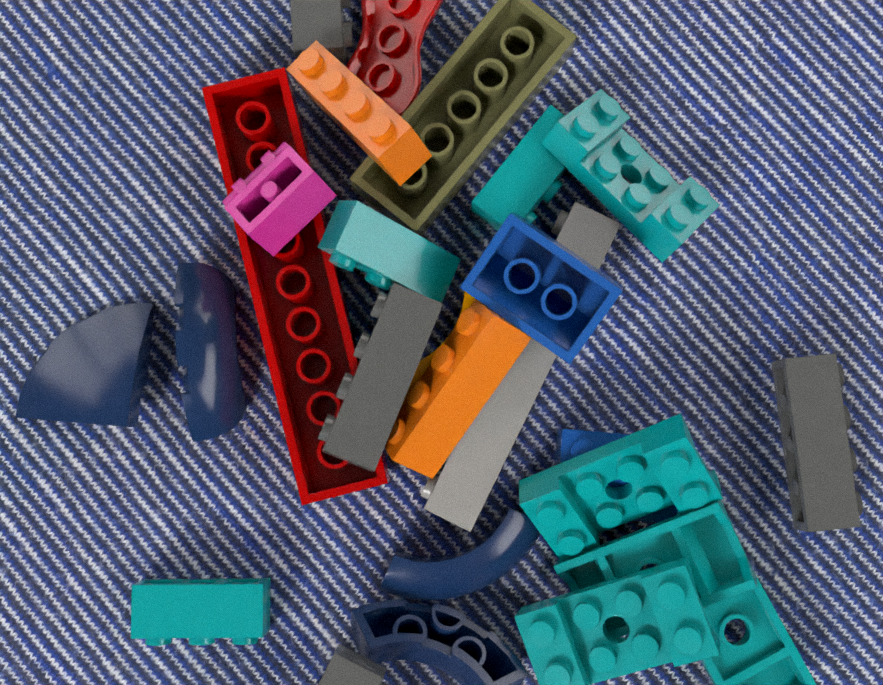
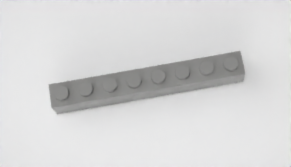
[420,202,621,532]

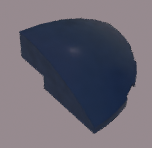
[15,303,155,427]

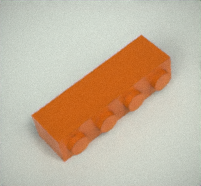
[286,40,432,186]
[384,299,531,479]

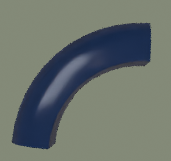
[174,262,247,442]
[379,505,541,600]
[350,599,529,685]

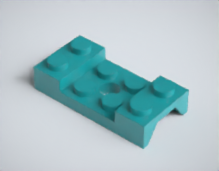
[541,89,720,263]
[519,413,723,561]
[553,500,757,637]
[514,556,721,685]
[656,565,817,685]

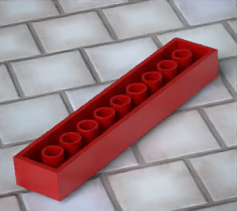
[202,67,391,505]

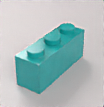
[471,104,567,232]
[318,200,461,303]
[131,578,271,646]

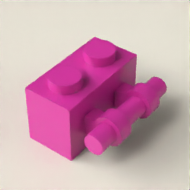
[222,141,337,257]

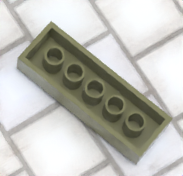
[349,0,577,237]

